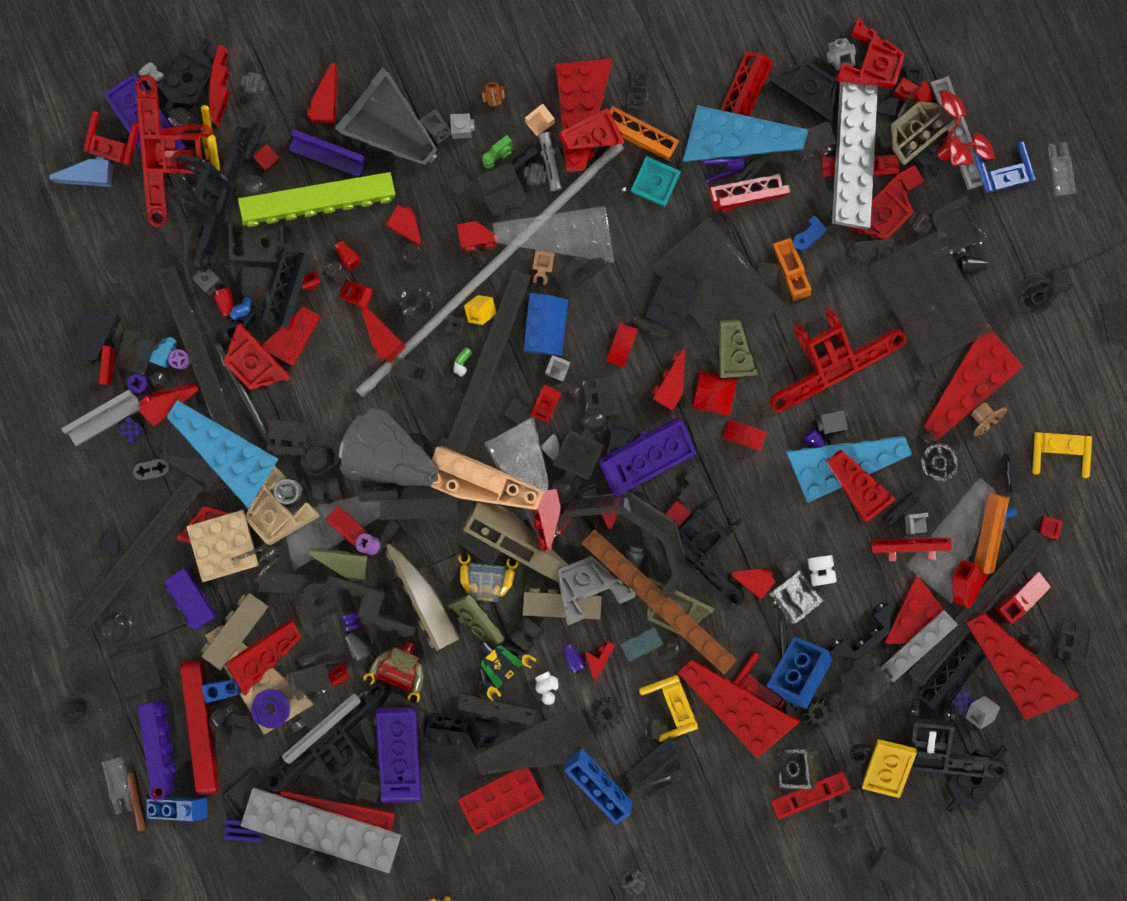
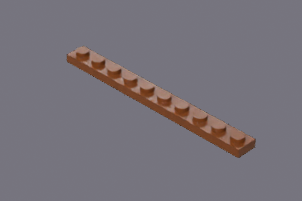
[581,529,737,674]

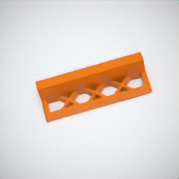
[610,106,679,162]
[974,493,1010,574]

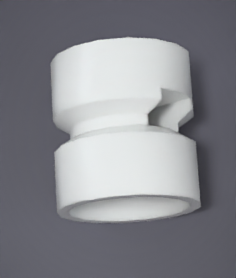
[807,555,837,586]

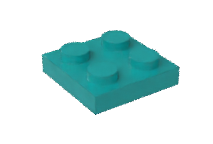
[631,156,681,207]

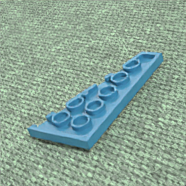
[683,105,808,162]

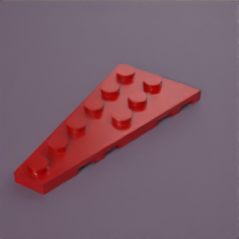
[556,59,612,172]

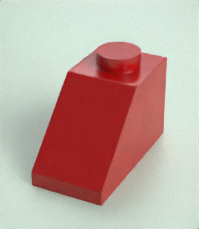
[386,205,422,247]
[606,323,638,368]
[722,420,767,451]
[729,568,776,599]

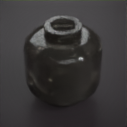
[167,107,196,133]

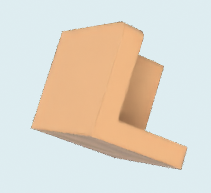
[525,104,555,136]

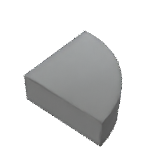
[540,434,559,461]

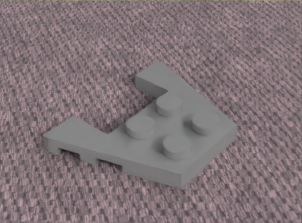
[557,556,635,625]

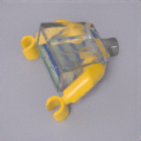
[459,554,518,610]

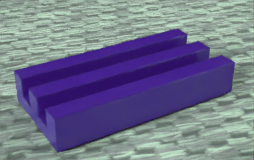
[224,819,264,842]

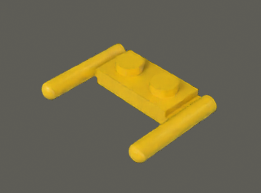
[201,105,220,171]
[1032,432,1092,478]
[639,675,699,742]

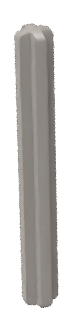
[282,694,361,764]

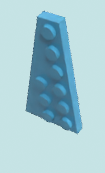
[167,400,278,509]
[785,436,912,503]

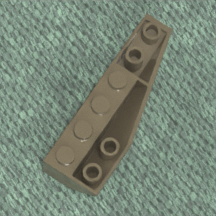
[462,501,568,583]
[385,544,460,651]

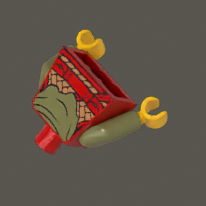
[364,642,424,703]

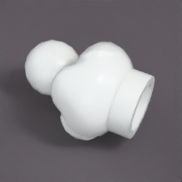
[535,671,559,705]

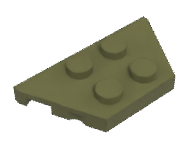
[647,577,715,635]

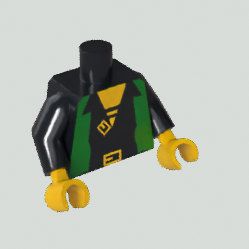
[478,640,536,701]

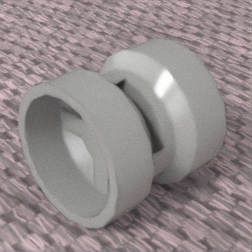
[139,62,166,89]

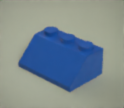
[524,293,568,357]
[767,636,833,709]

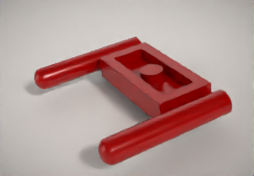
[83,111,139,165]
[732,652,785,710]

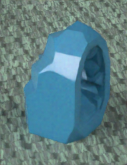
[147,337,177,368]

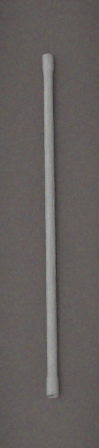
[356,144,624,398]

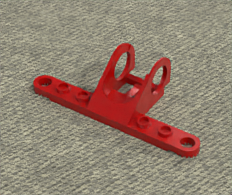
[136,75,213,227]
[769,308,907,413]

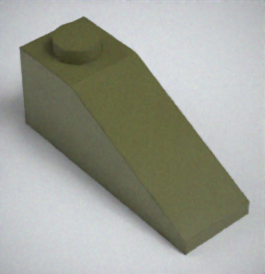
[309,548,367,582]

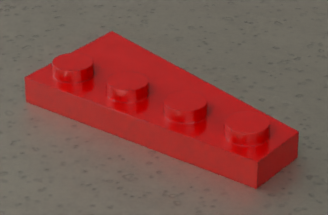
[825,450,896,522]
[225,620,302,696]

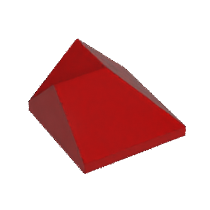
[692,371,737,416]

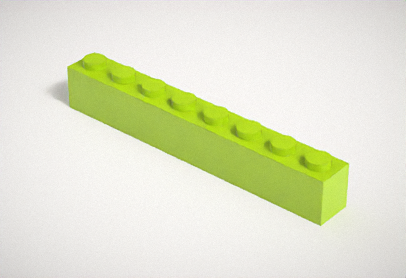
[238,172,395,227]

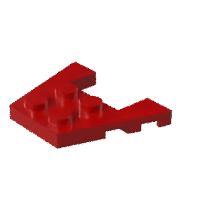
[836,18,905,88]

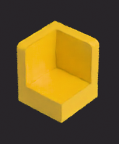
[464,295,496,325]

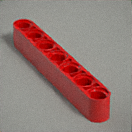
[181,660,219,795]

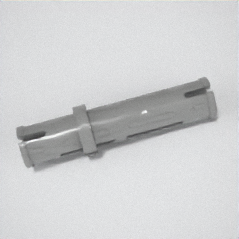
[538,132,562,191]

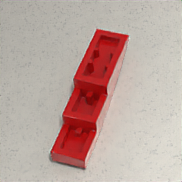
[209,45,231,128]

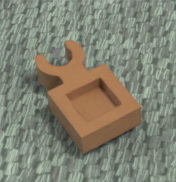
[533,250,555,285]

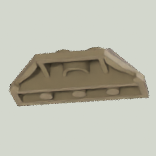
[891,101,957,165]

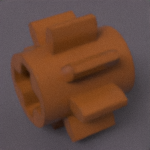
[482,82,505,106]

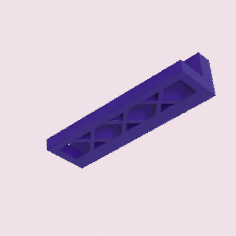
[289,129,367,178]

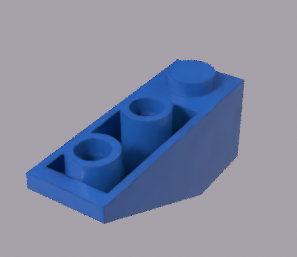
[146,797,207,821]

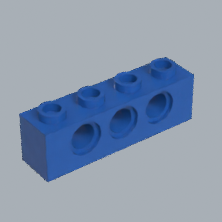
[564,748,633,825]

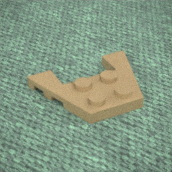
[245,466,320,545]

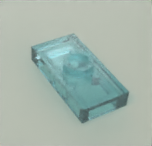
[620,627,664,662]

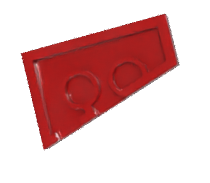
[262,307,321,366]

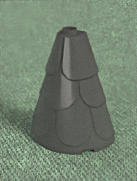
[335,67,438,165]
[339,408,439,487]

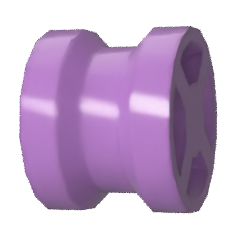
[168,349,191,370]
[356,533,380,556]

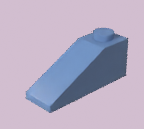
[49,157,114,187]

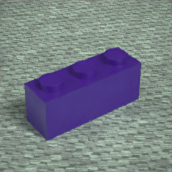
[164,568,218,630]

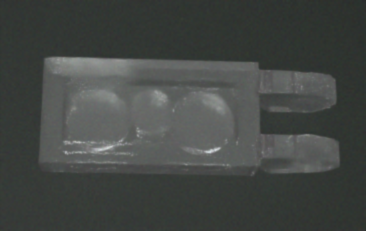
[1048,142,1076,197]
[102,757,133,814]

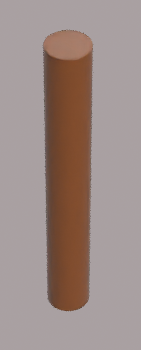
[127,772,146,831]

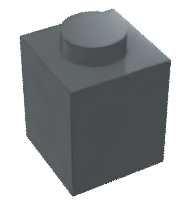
[816,411,848,435]

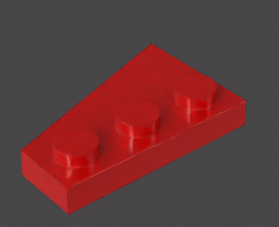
[558,108,625,151]

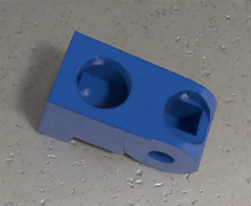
[792,215,827,252]
[201,678,242,703]

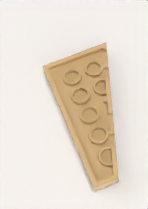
[205,625,315,735]

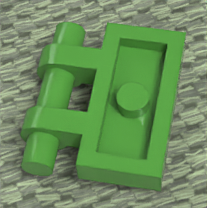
[482,135,513,169]

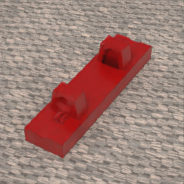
[821,155,899,178]
[872,537,952,561]
[771,771,850,820]

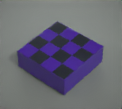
[117,416,145,443]
[951,689,976,716]

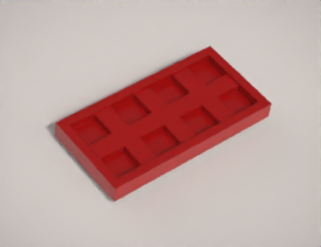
[458,763,544,835]

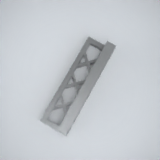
[61,390,139,446]

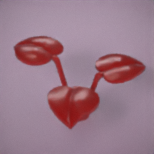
[936,90,996,166]

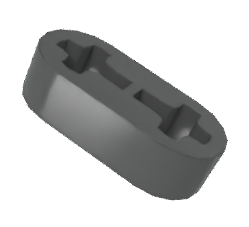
[133,459,171,480]

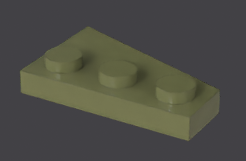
[719,319,758,378]
[444,595,505,646]

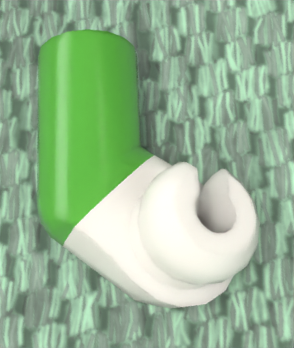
[453,347,472,377]

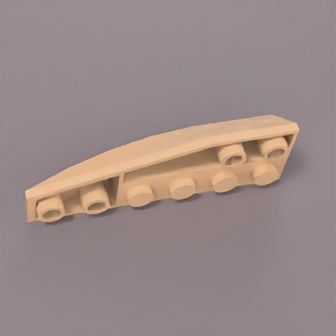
[431,446,544,510]

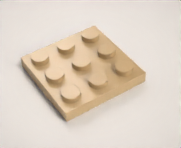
[187,510,260,582]

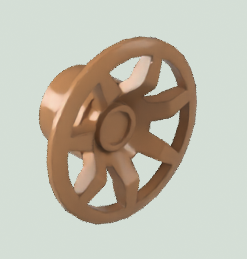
[971,403,1007,437]

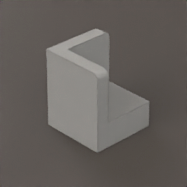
[545,355,570,382]
[904,513,928,534]
[966,696,1000,729]

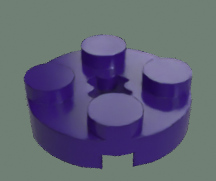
[251,689,291,729]

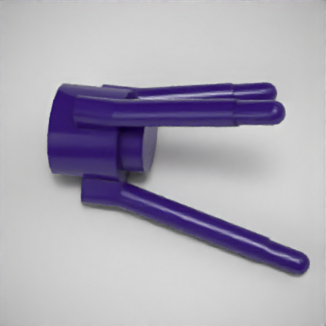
[703,156,744,183]

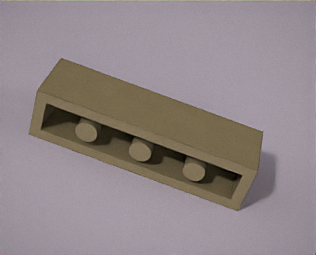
[523,588,601,620]
[201,593,268,670]

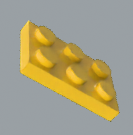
[862,739,917,798]

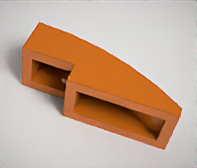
[773,238,812,302]

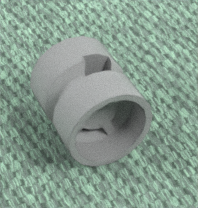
[274,479,303,504]

